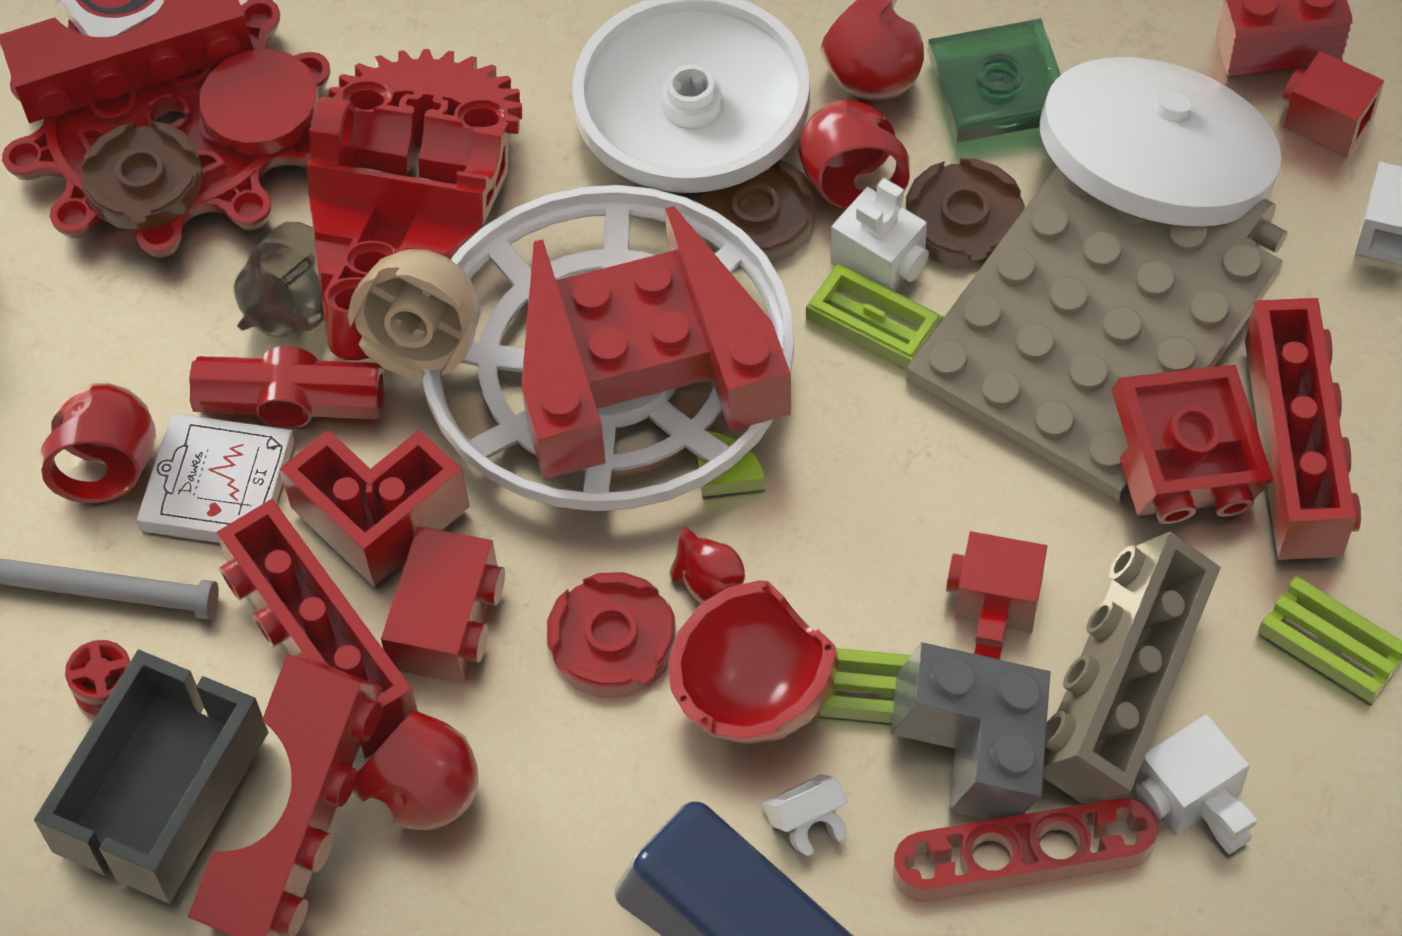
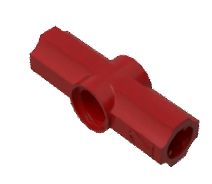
[189,346,385,429]

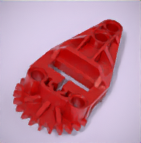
[307,49,522,361]

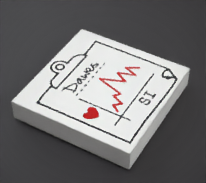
[136,413,295,543]

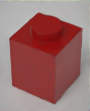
[1282,51,1385,157]

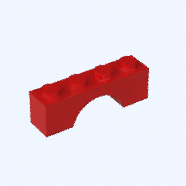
[0,0,254,124]
[188,654,382,936]

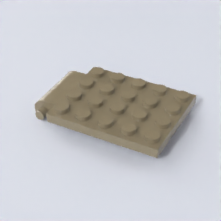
[906,166,1288,502]

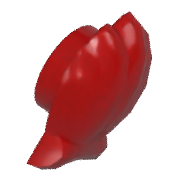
[669,526,745,604]

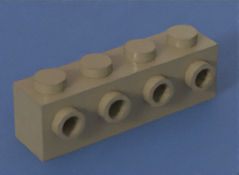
[1043,531,1221,804]

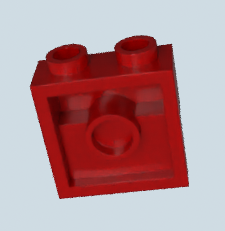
[1111,364,1273,524]

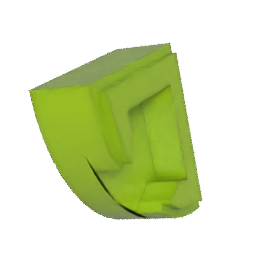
[696,431,765,497]

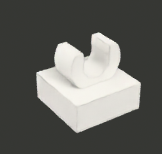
[761,774,848,856]

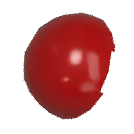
[668,580,839,745]

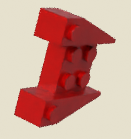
[521,206,791,479]

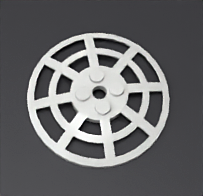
[422,185,794,511]

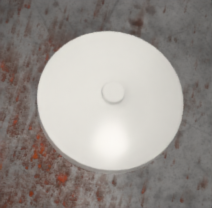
[572,0,810,193]
[1040,57,1281,226]

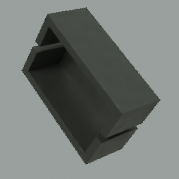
[34,649,269,904]

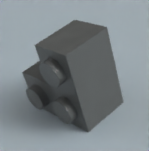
[891,642,1051,820]

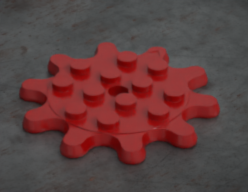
[2,0,331,258]

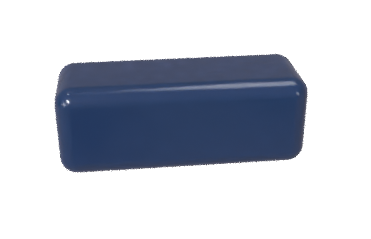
[615,801,854,936]

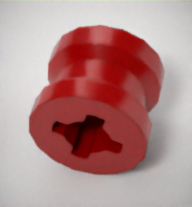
[65,640,130,720]

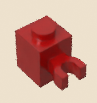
[946,531,1048,660]

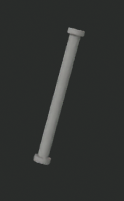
[0,558,219,620]

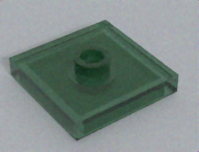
[927,18,1061,143]

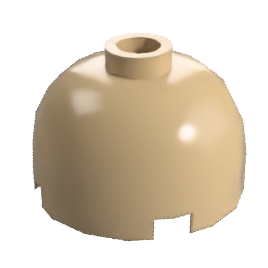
[347,249,480,378]

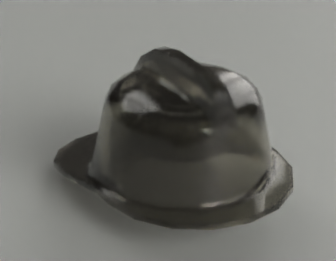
[233,222,324,338]

